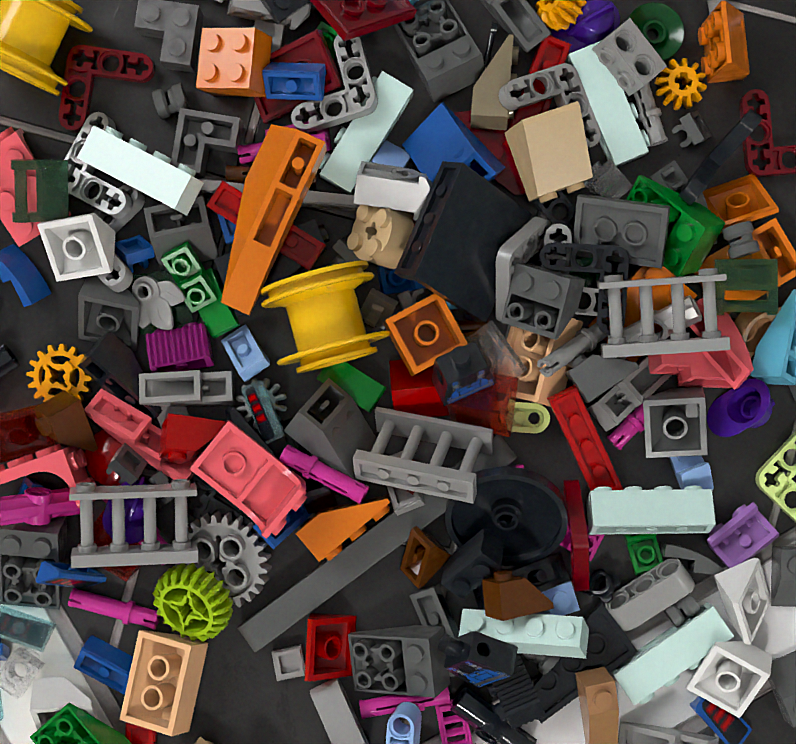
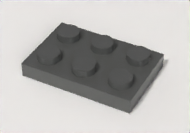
[572,194,671,268]

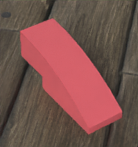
[689,298,754,390]
[648,352,747,388]

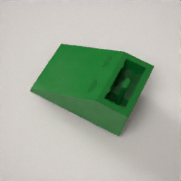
[626,175,726,277]
[30,702,131,744]

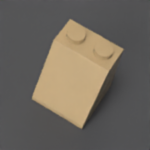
[505,101,593,203]

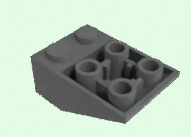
[394,0,486,103]
[284,378,377,482]
[0,516,67,610]
[348,625,450,698]

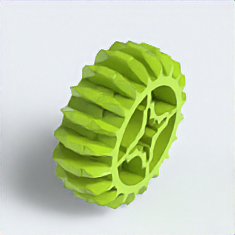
[152,563,234,642]

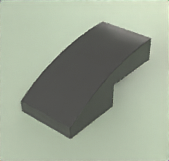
[660,542,724,575]

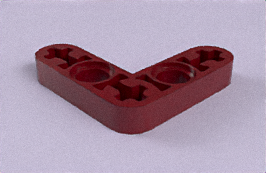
[59,45,155,133]
[739,89,796,177]
[563,479,589,592]

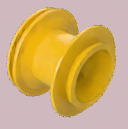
[0,0,93,96]
[261,261,390,373]

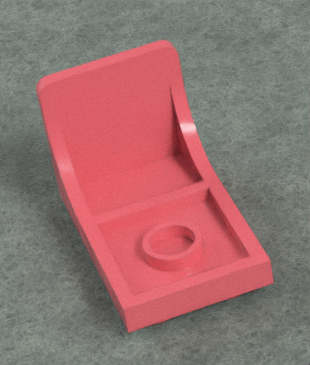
[0,126,71,247]
[190,420,307,539]
[0,443,97,509]

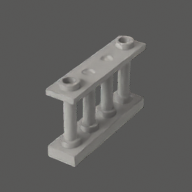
[597,268,730,358]
[353,407,493,504]
[69,479,198,568]

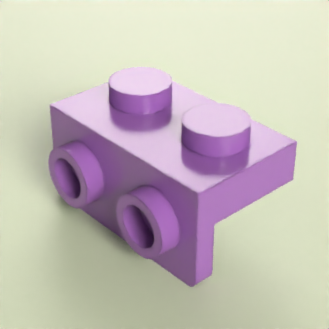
[707,502,779,569]

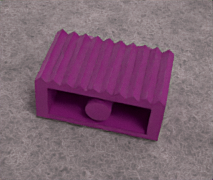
[146,322,214,373]

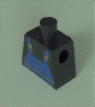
[431,342,497,406]
[438,631,518,688]

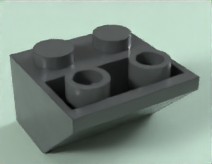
[143,196,219,271]
[501,263,585,340]

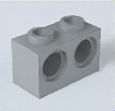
[592,18,667,96]

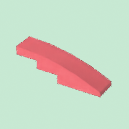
[84,388,198,480]

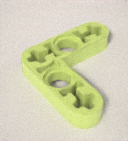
[755,431,796,523]

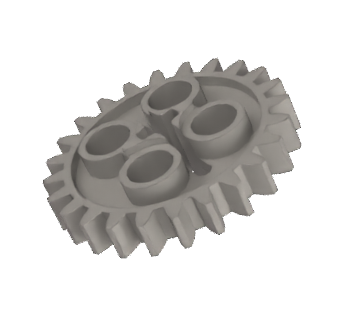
[175,511,272,607]

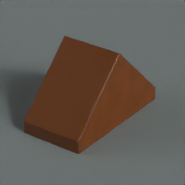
[400,526,452,589]

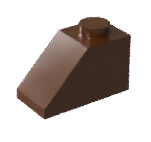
[34,390,98,452]
[482,571,554,621]

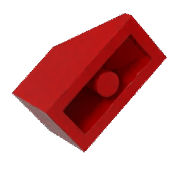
[159,413,227,464]

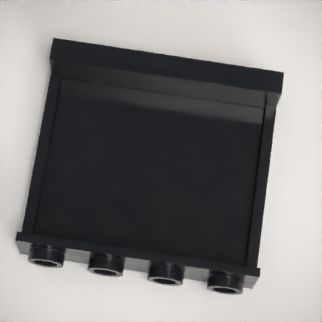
[394,161,532,323]

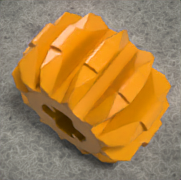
[535,0,587,31]
[655,58,707,110]

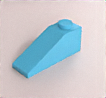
[750,289,796,385]

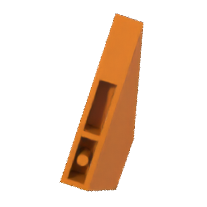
[221,124,327,316]

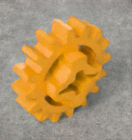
[26,344,94,402]

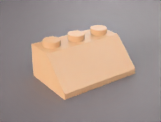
[493,318,583,407]
[119,630,208,736]

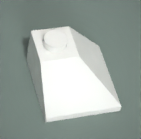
[686,641,772,718]
[29,676,98,730]

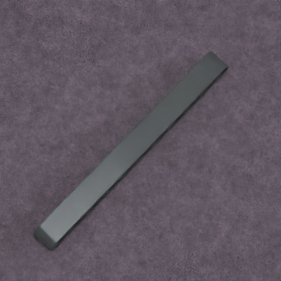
[237,433,517,652]

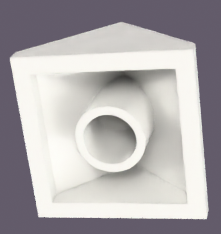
[37,213,116,282]
[714,558,771,645]

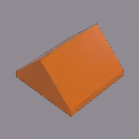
[702,174,779,233]

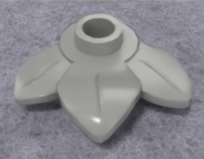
[132,276,186,330]

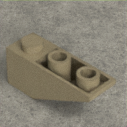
[471,34,519,130]

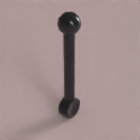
[484,22,498,68]

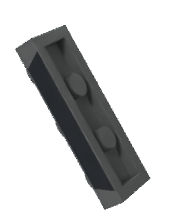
[409,584,459,677]

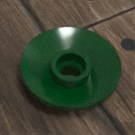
[627,2,684,61]

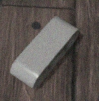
[605,558,695,631]
[309,678,369,744]

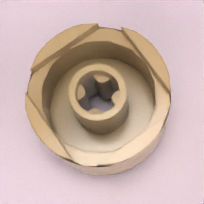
[347,205,414,269]

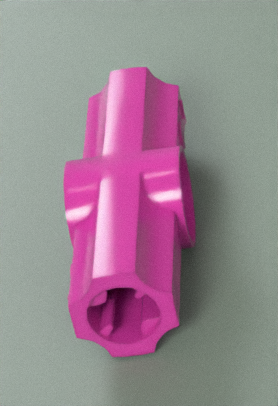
[0,487,80,526]

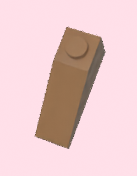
[575,667,619,744]

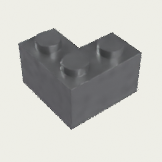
[134,0,203,73]
[170,108,244,178]

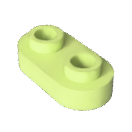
[489,401,550,433]

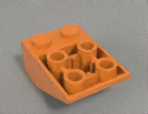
[698,1,750,83]
[693,218,796,314]
[295,495,391,562]

